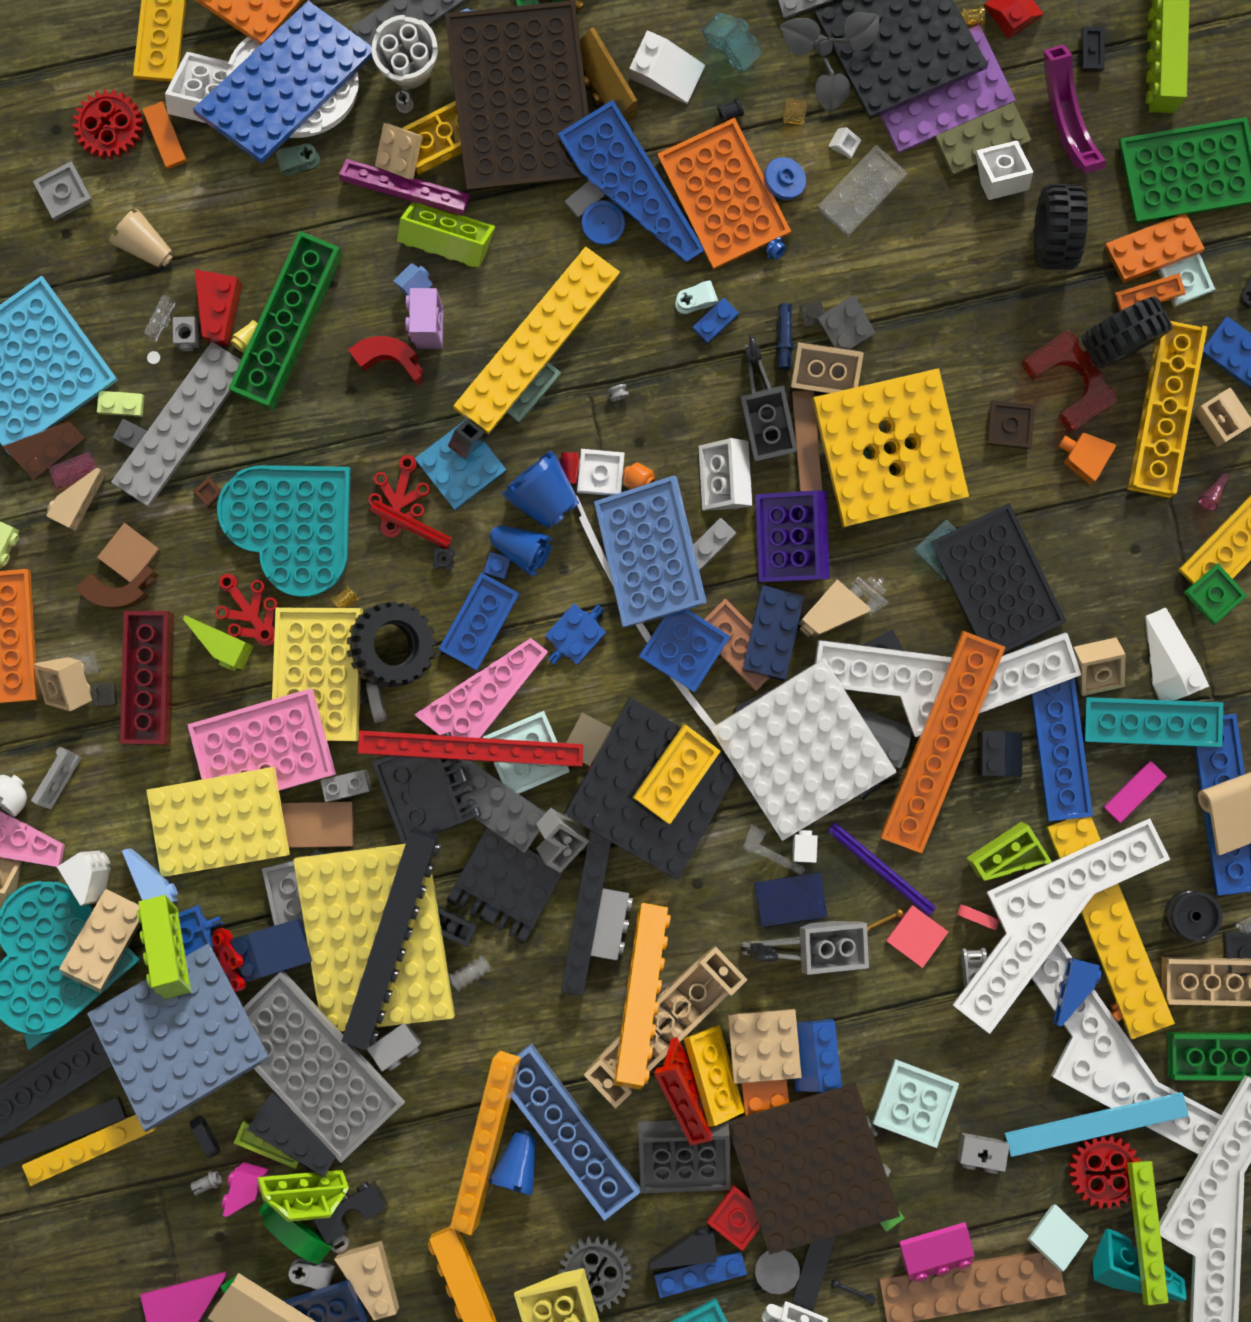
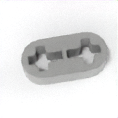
[366,682,386,723]

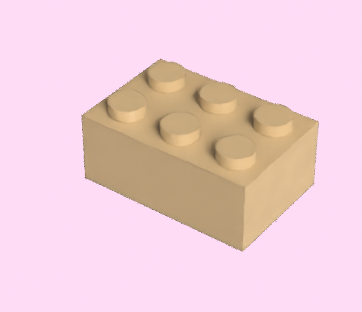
[790,342,864,393]

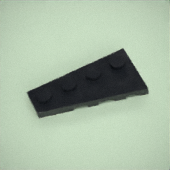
[247,1091,336,1178]

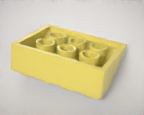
[514,1268,599,1322]

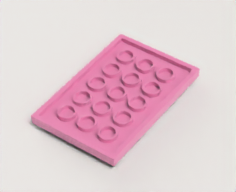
[188,689,336,791]

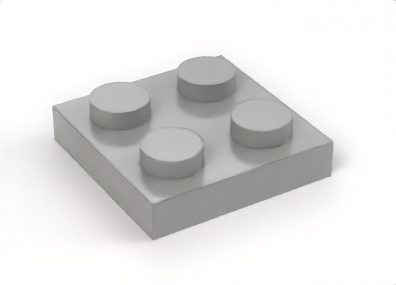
[33,162,93,221]

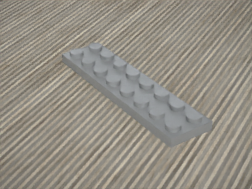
[111,342,241,507]

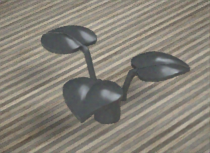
[780,12,879,112]

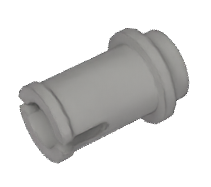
[396,90,414,114]
[191,1171,222,1196]

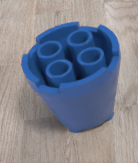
[501,450,579,528]

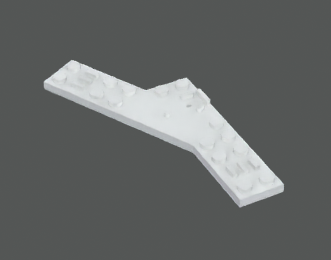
[815,633,1082,737]
[1031,940,1221,1154]

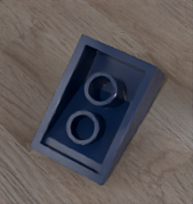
[231,918,312,982]

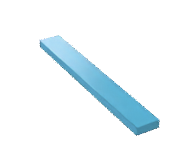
[1005,1092,1189,1157]

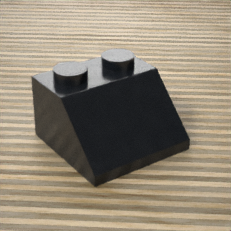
[977,731,1022,777]

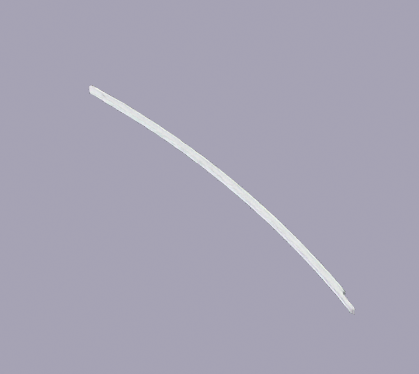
[577,496,716,730]

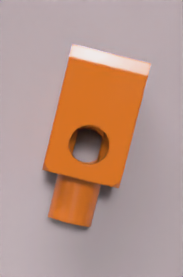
[1058,433,1116,485]

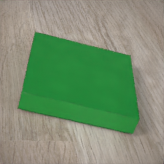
[1183,563,1247,625]

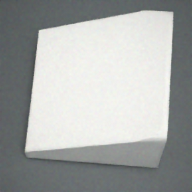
[829,127,861,158]

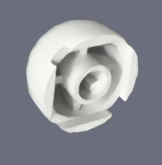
[0,775,27,817]

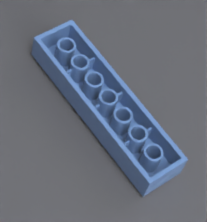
[511,1043,640,1221]

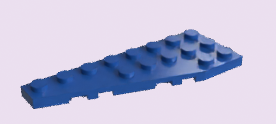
[557,100,704,263]

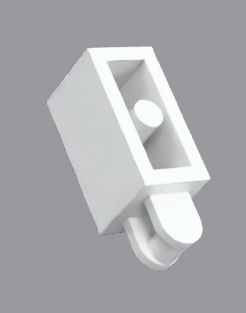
[761,1301,828,1322]

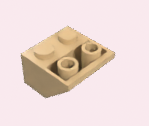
[1193,388,1251,447]

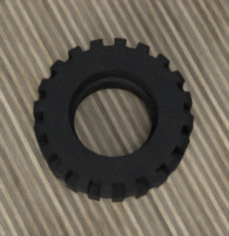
[1033,184,1088,270]
[1082,296,1172,369]
[347,602,436,688]

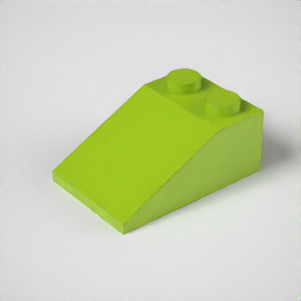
[183,615,254,671]

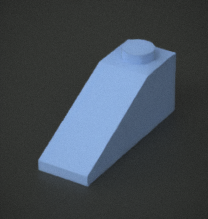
[122,849,178,903]

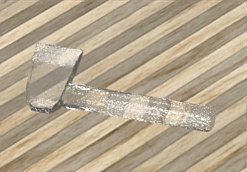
[743,824,805,875]

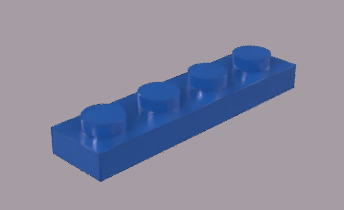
[654,1250,747,1298]

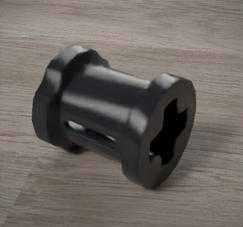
[717,98,744,123]

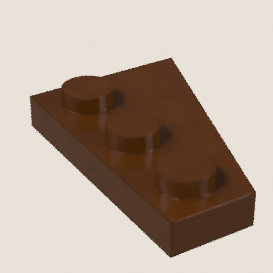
[3,420,84,480]

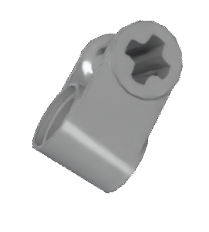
[961,948,987,987]
[289,1258,335,1290]

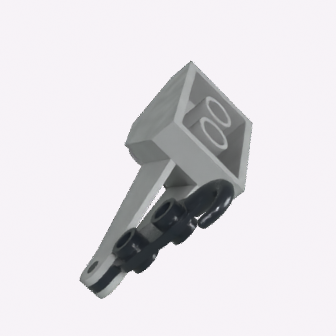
[741,921,869,975]

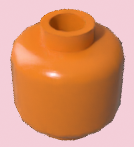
[622,462,656,490]

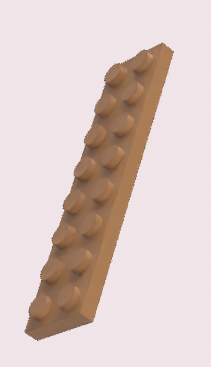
[879,1250,1066,1322]

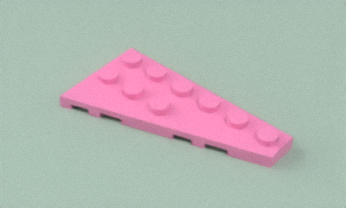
[414,638,548,738]
[0,810,65,867]

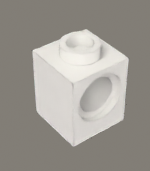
[792,830,818,863]

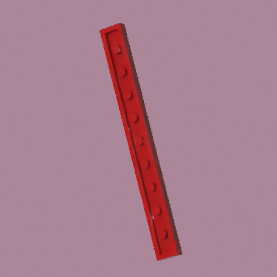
[358,731,583,767]

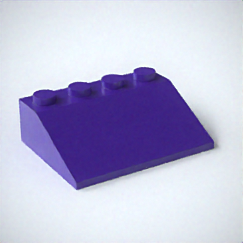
[756,490,830,582]

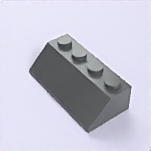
[855,706,912,769]

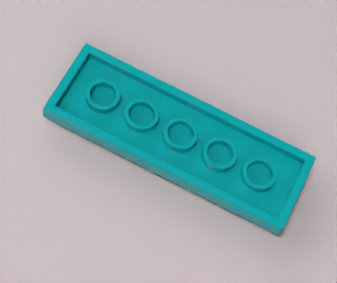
[1084,697,1223,747]

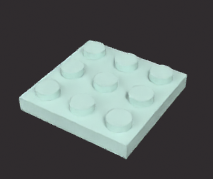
[483,711,570,794]
[872,1059,959,1148]

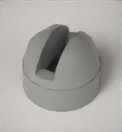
[330,1235,349,1254]

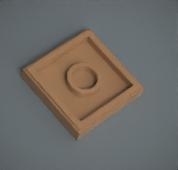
[97,523,160,582]

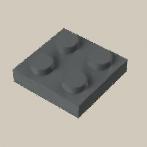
[816,295,876,350]

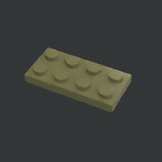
[934,102,1031,177]

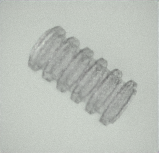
[449,955,491,992]

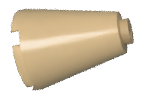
[109,208,173,268]

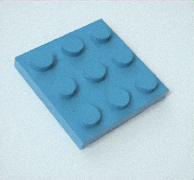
[415,420,507,511]

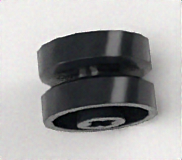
[1164,890,1223,941]

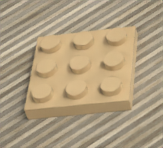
[728,1009,801,1084]

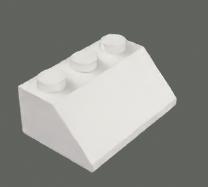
[699,438,752,511]
[57,851,111,906]

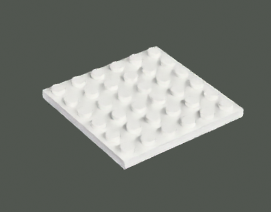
[711,659,896,841]

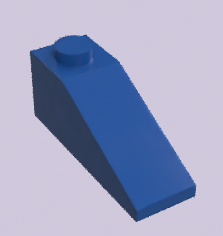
[1053,957,1101,1026]

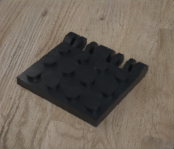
[372,732,482,844]
[446,827,565,944]

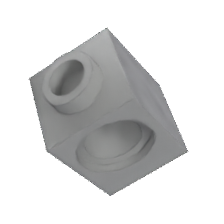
[173,317,200,351]

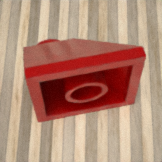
[984,0,1044,39]

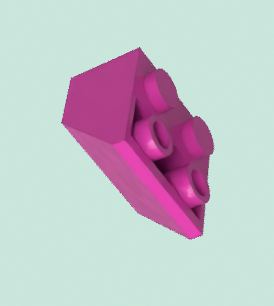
[221,1162,270,1217]

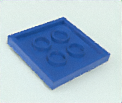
[639,609,731,692]

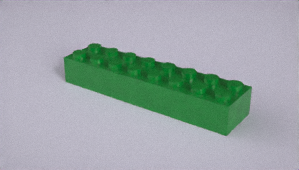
[228,231,343,411]

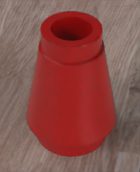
[559,452,580,483]

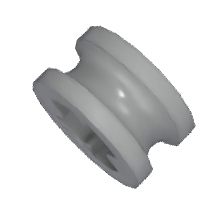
[607,384,629,402]

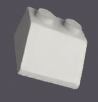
[976,141,1033,200]

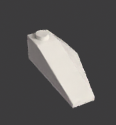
[1145,608,1209,701]

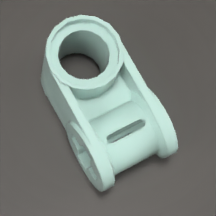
[675,281,719,314]

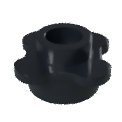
[432,547,455,570]

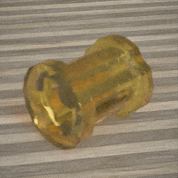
[960,6,985,26]
[330,584,359,608]

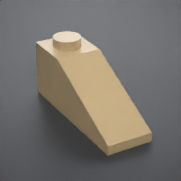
[46,468,106,531]

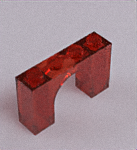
[1020,330,1118,434]

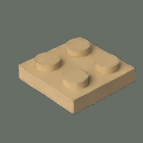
[375,123,422,179]

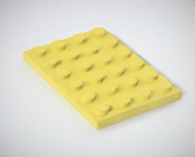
[272,608,363,741]
[146,767,290,877]

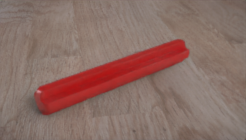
[370,500,452,549]

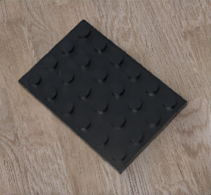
[930,503,1067,653]

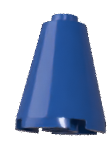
[489,525,552,576]
[488,1129,536,1196]

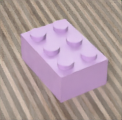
[405,288,443,349]

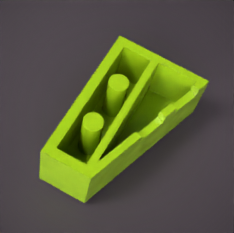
[966,822,1052,881]

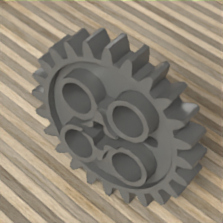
[558,1235,631,1312]

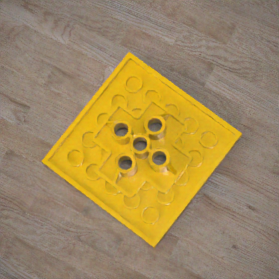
[812,368,969,527]

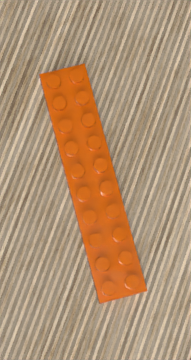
[880,631,1006,853]

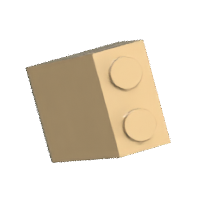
[798,580,871,638]

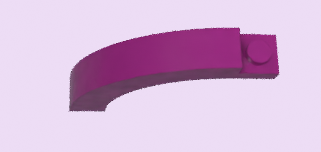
[1043,44,1106,174]

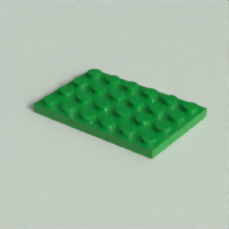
[1118,117,1251,224]

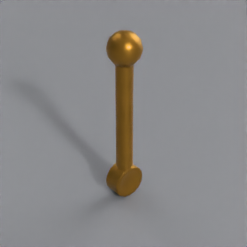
[867,909,904,931]

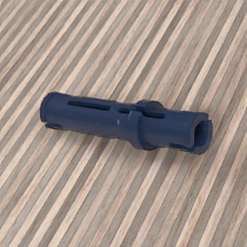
[776,303,794,370]

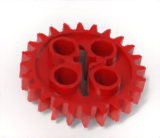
[72,89,144,160]
[1067,1134,1141,1209]

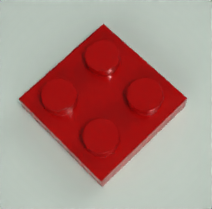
[707,1185,760,1251]

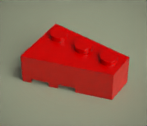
[194,269,242,347]

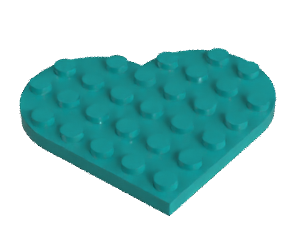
[217,465,351,597]
[0,881,140,1035]

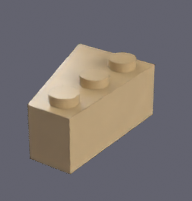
[334,1241,399,1320]

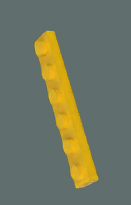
[22,1114,157,1186]

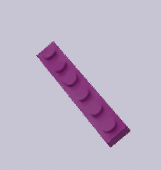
[339,159,470,216]

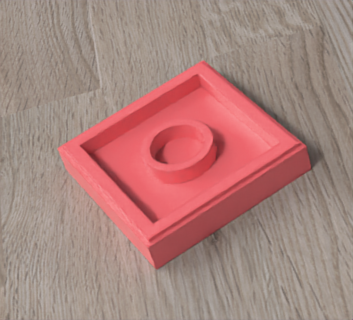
[886,905,948,968]

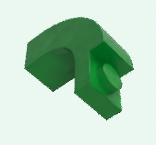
[258,1201,333,1265]

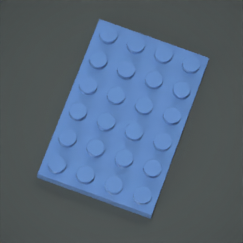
[594,475,707,628]

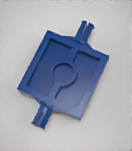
[545,603,607,665]
[179,905,223,956]

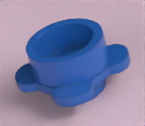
[766,237,786,260]

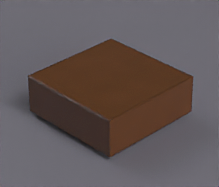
[193,477,221,508]

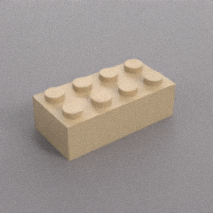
[59,889,141,993]

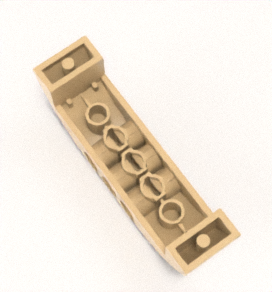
[584,946,747,1109]

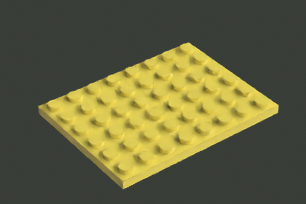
[293,844,455,1032]

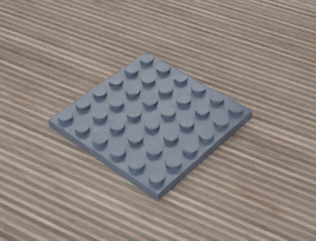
[87,943,270,1132]

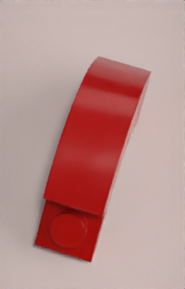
[348,336,424,386]

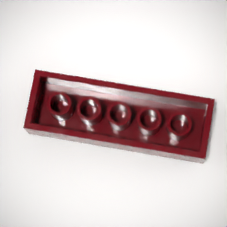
[120,611,174,745]

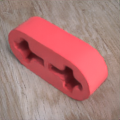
[957,904,1000,930]

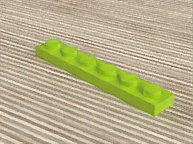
[1127,1161,1169,1306]

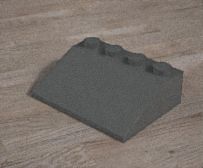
[638,1120,730,1193]

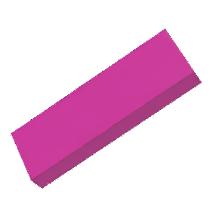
[1103,761,1167,823]

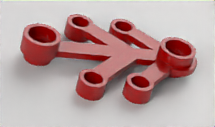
[368,455,430,538]
[215,574,278,646]
[212,928,245,992]

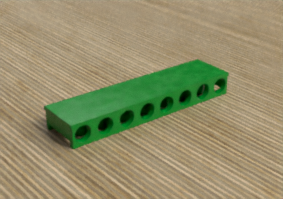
[1167,1032,1251,1081]

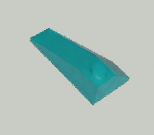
[1093,1228,1186,1302]

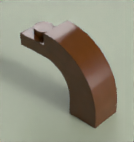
[75,566,159,609]

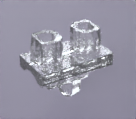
[850,576,888,615]

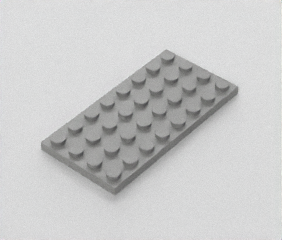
[243,971,405,1163]

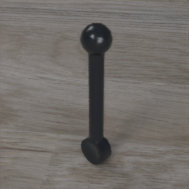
[831,1279,876,1304]

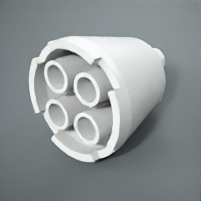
[371,15,438,90]

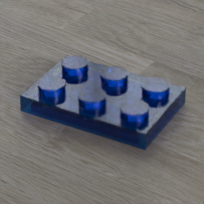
[754,872,828,927]

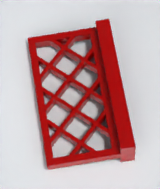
[654,1037,712,1146]

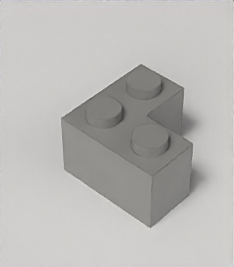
[536,808,590,873]

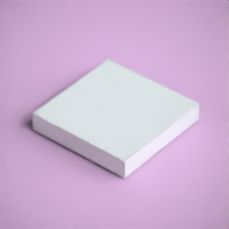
[577,449,625,496]

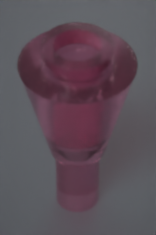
[1198,473,1230,510]

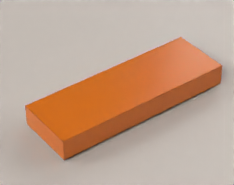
[142,101,187,169]
[1115,273,1186,311]

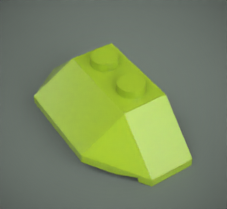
[257,1170,349,1222]

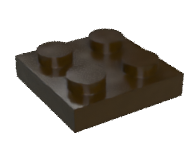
[986,400,1035,449]

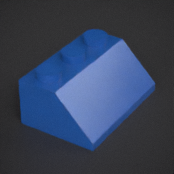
[794,1018,842,1092]

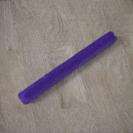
[828,823,935,916]

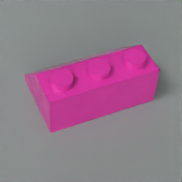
[900,1222,974,1282]

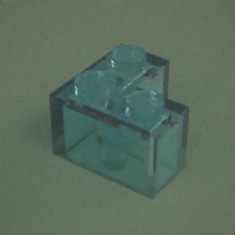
[701,12,762,71]

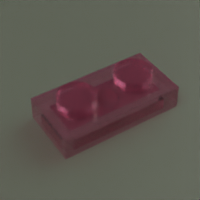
[48,452,97,489]

